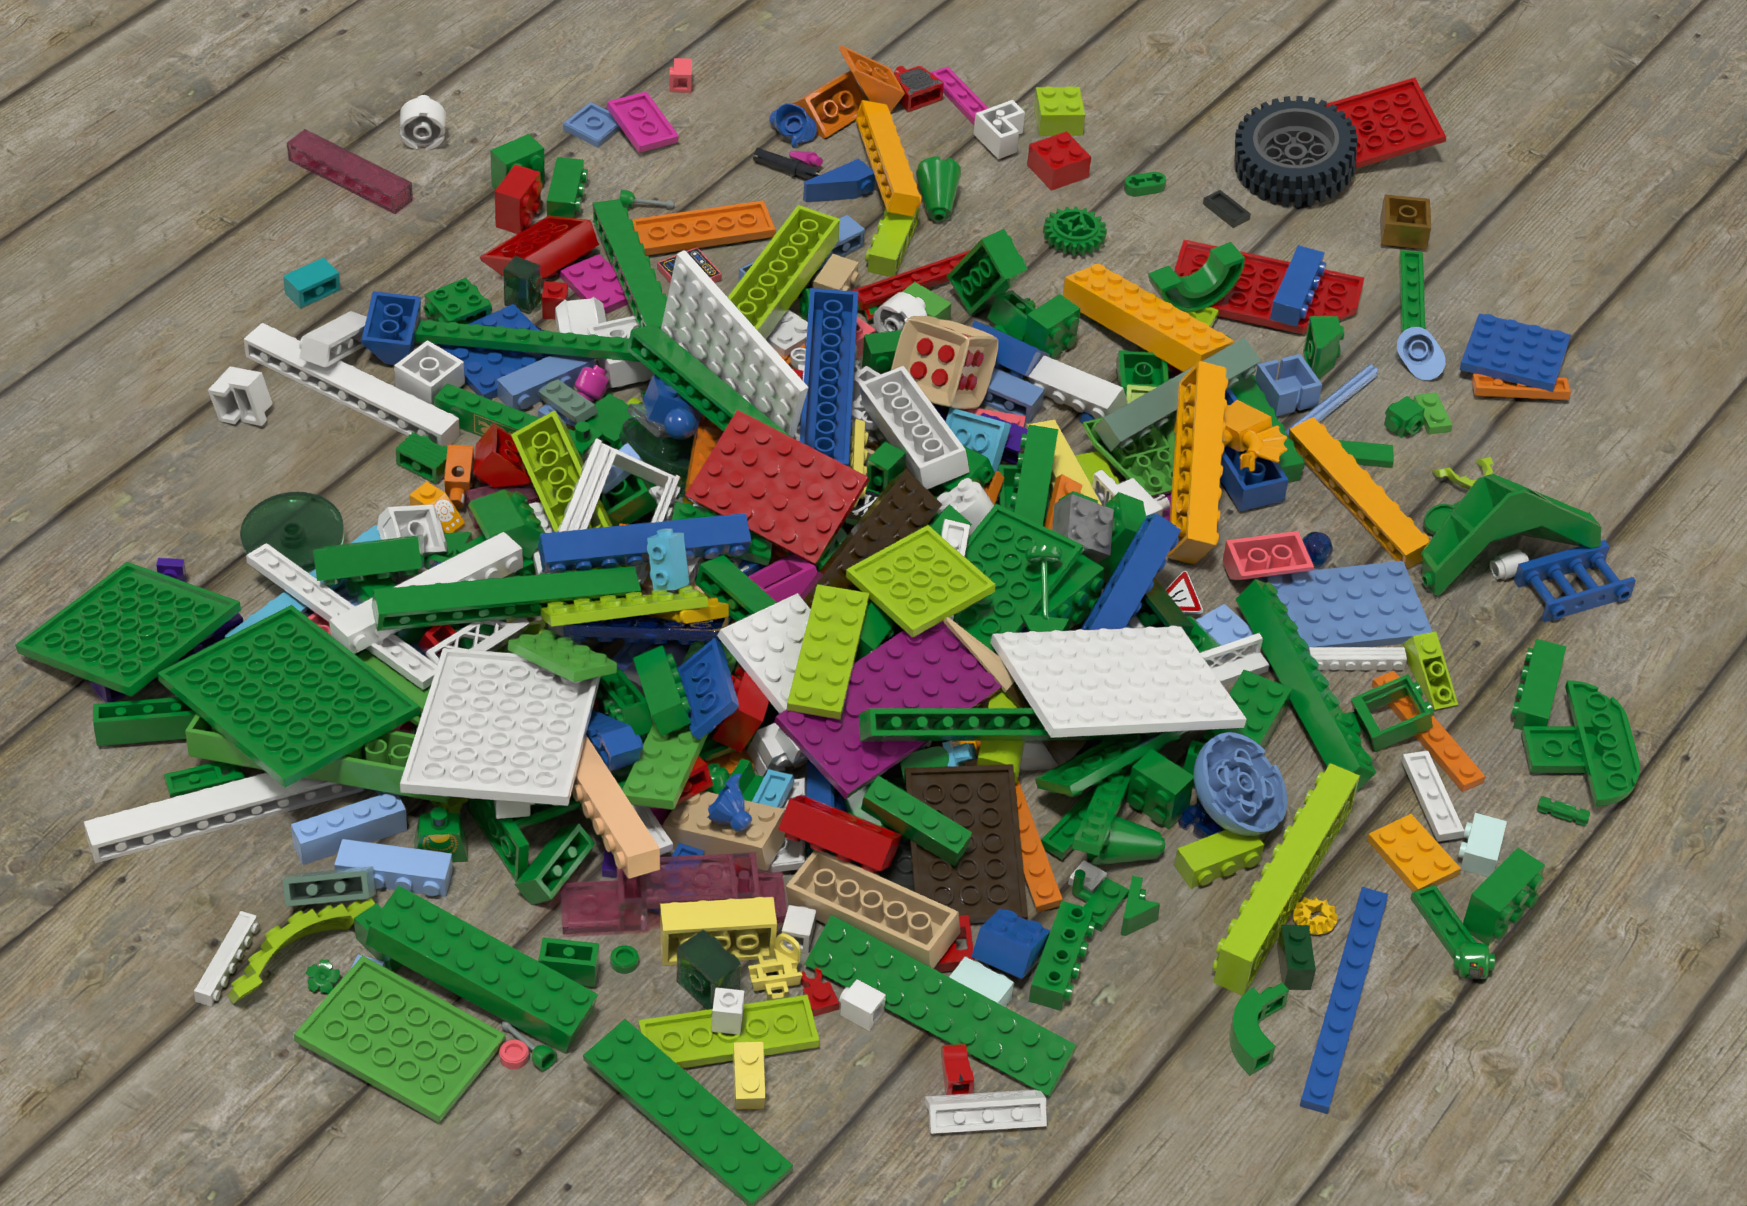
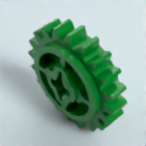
[1043,206,1107,256]

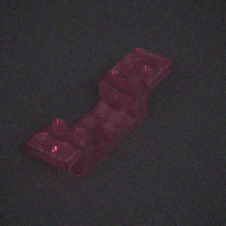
[560,852,787,934]

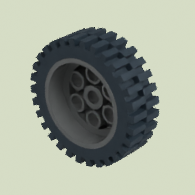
[1235,96,1357,207]

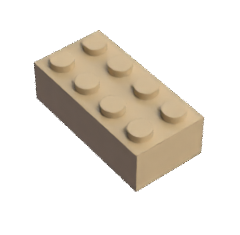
[663,791,786,871]

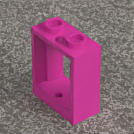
[748,554,818,603]

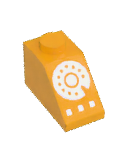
[409,481,465,533]

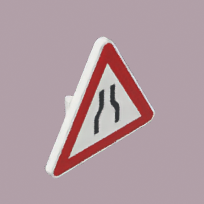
[1165,571,1203,614]

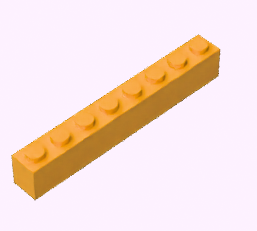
[856,100,921,216]
[1289,417,1430,569]

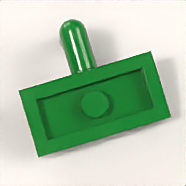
[1072,869,1129,932]

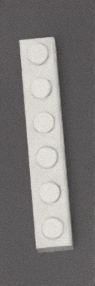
[1308,647,1407,670]
[194,911,259,1007]

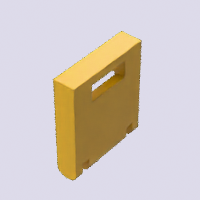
[648,598,729,624]

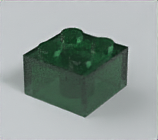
[676,929,741,1010]

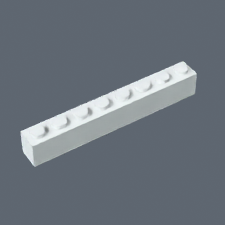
[329,532,523,654]

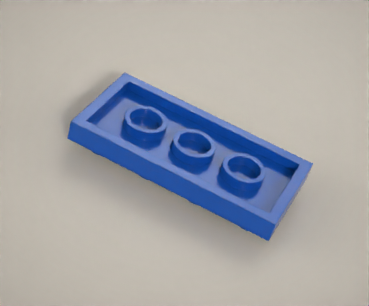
[677,638,739,740]

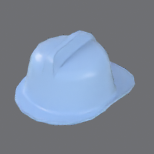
[1397,327,1446,380]

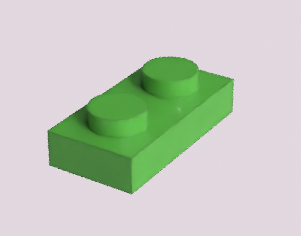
[1413,392,1452,435]

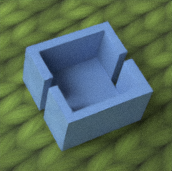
[1255,354,1322,416]

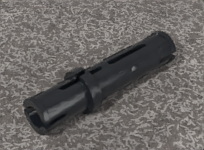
[753,147,820,180]

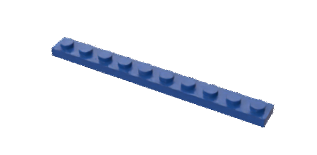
[1300,887,1388,1114]

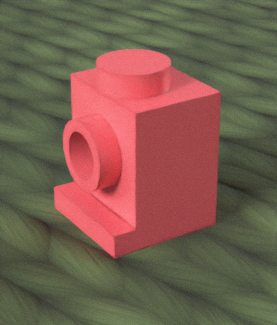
[669,58,692,93]

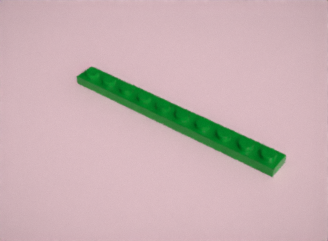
[414,320,640,362]

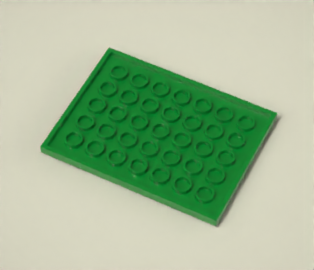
[158,605,420,788]

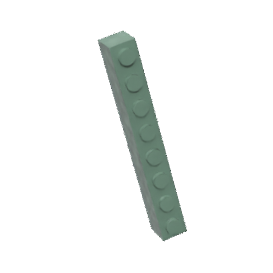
[1094,337,1261,452]

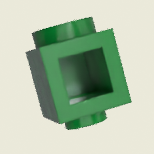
[1384,396,1425,438]

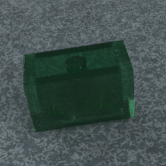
[503,256,542,314]

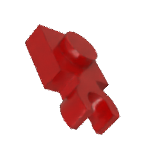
[800,968,839,1017]

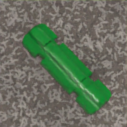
[1537,796,1590,826]

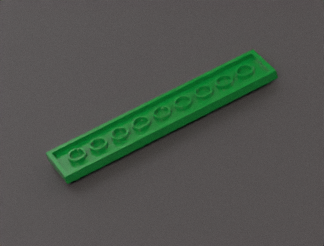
[804,915,1078,1097]

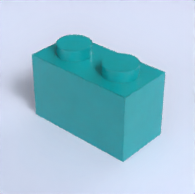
[283,257,341,309]

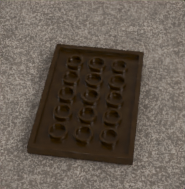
[904,764,1028,923]

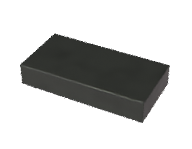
[1203,190,1251,228]

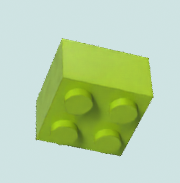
[1034,86,1085,136]

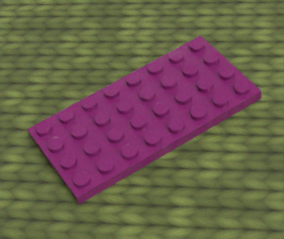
[774,621,1002,799]

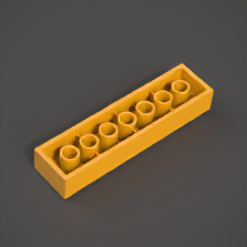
[1063,264,1234,372]
[1167,361,1228,565]

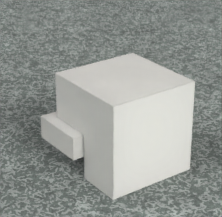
[208,367,273,426]

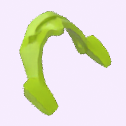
[1432,457,1493,489]

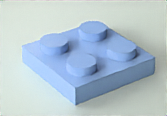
[1196,604,1254,659]

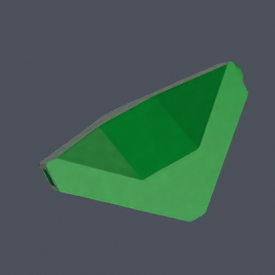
[1421,474,1601,596]

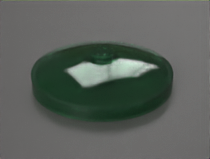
[619,417,694,478]
[240,492,345,572]

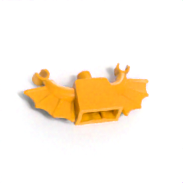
[1174,400,1287,471]

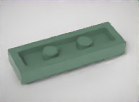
[538,379,598,424]

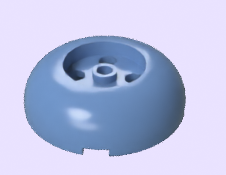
[1194,732,1287,836]

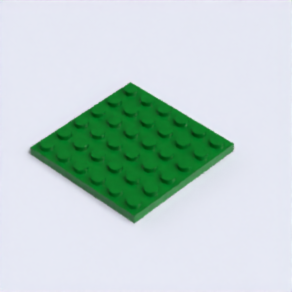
[15,562,242,696]

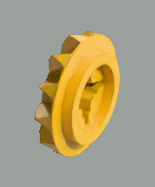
[1293,896,1338,935]

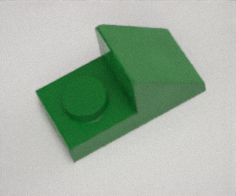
[1120,876,1160,936]

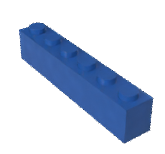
[1081,513,1181,630]

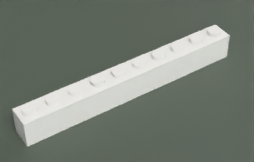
[244,323,460,446]
[84,773,364,863]

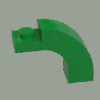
[1229,983,1289,1076]

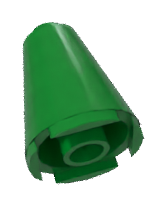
[916,156,961,222]
[1087,816,1165,866]

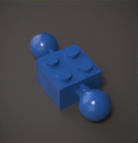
[643,374,703,440]

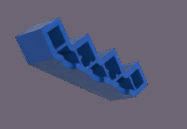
[586,710,643,771]

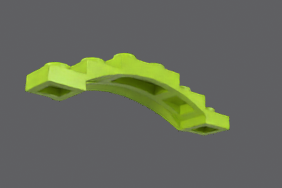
[227,898,375,1005]

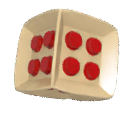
[891,316,998,409]

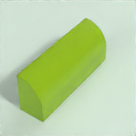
[977,690,1025,783]

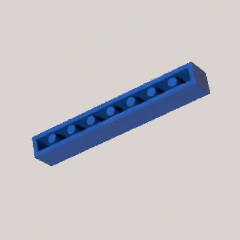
[538,513,751,574]

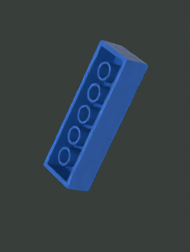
[1220,388,1288,511]

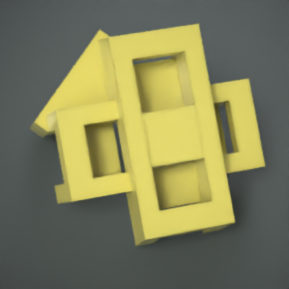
[748,933,802,1001]

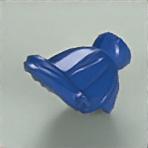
[769,103,817,148]
[707,774,752,832]

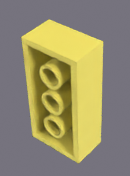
[660,897,777,966]

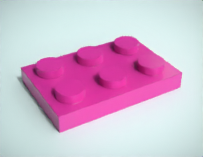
[606,91,679,153]
[560,254,629,314]

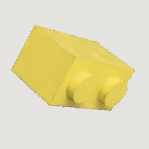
[733,1042,765,1110]

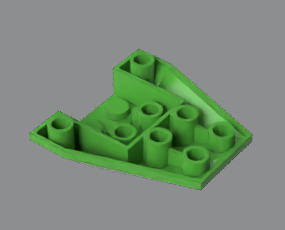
[1082,417,1176,498]

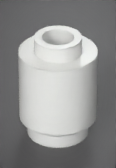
[1490,549,1529,580]

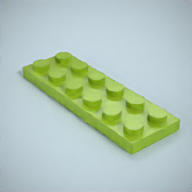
[787,584,869,719]
[541,586,708,627]
[638,995,820,1068]

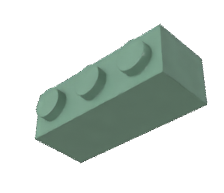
[283,866,376,907]

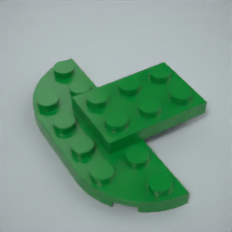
[1521,680,1640,807]

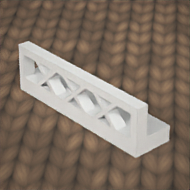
[426,618,529,665]
[1200,633,1269,687]
[925,1090,1047,1134]

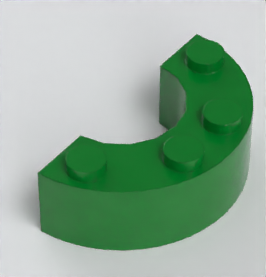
[1148,242,1245,312]

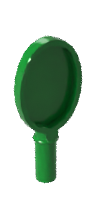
[1423,499,1462,535]

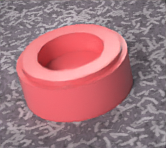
[499,1039,529,1069]

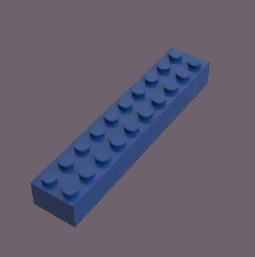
[799,288,858,467]

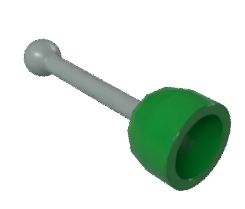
[620,189,675,209]
[501,1021,557,1071]

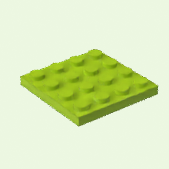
[846,525,995,637]

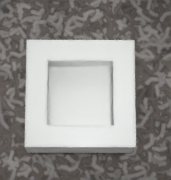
[1068,860,1107,893]

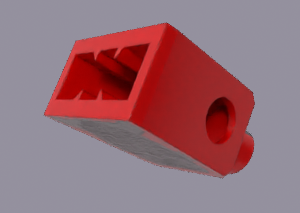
[894,66,944,113]

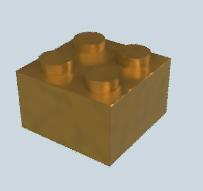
[1380,194,1431,249]

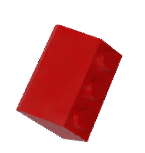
[473,423,532,488]

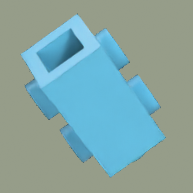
[647,529,689,590]

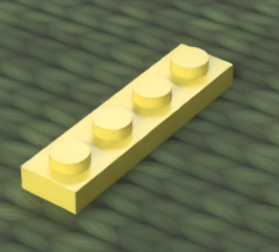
[849,419,868,507]

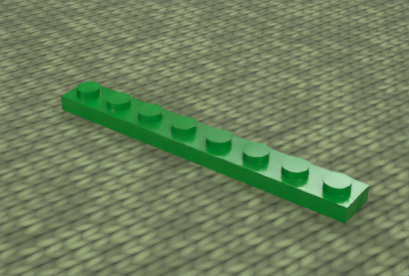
[1072,762,1137,856]

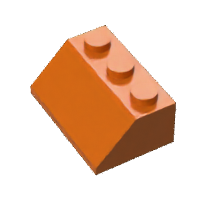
[792,70,867,139]

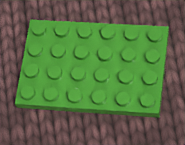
[294,955,506,1123]

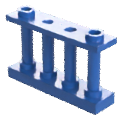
[1514,539,1636,622]

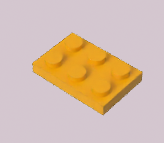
[1367,814,1461,892]

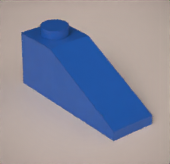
[803,159,875,202]

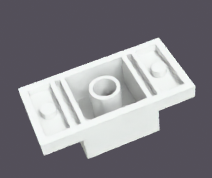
[1092,470,1170,516]

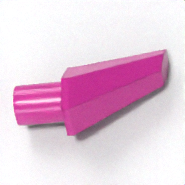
[789,151,823,166]

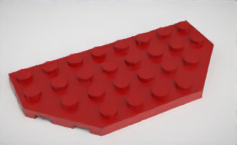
[1174,240,1365,334]

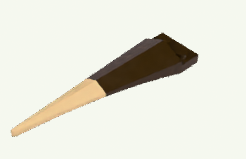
[944,617,1102,766]

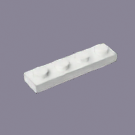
[1402,751,1464,842]

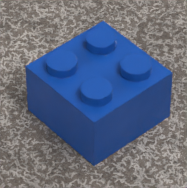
[971,909,1050,979]

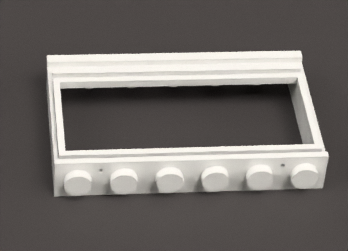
[540,438,680,585]

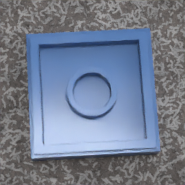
[563,102,621,148]

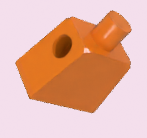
[444,444,475,509]

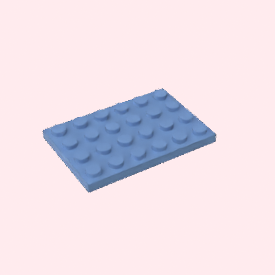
[1258,561,1433,650]

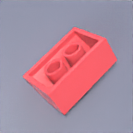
[1222,531,1314,580]

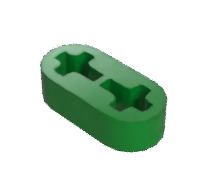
[1124,172,1166,197]

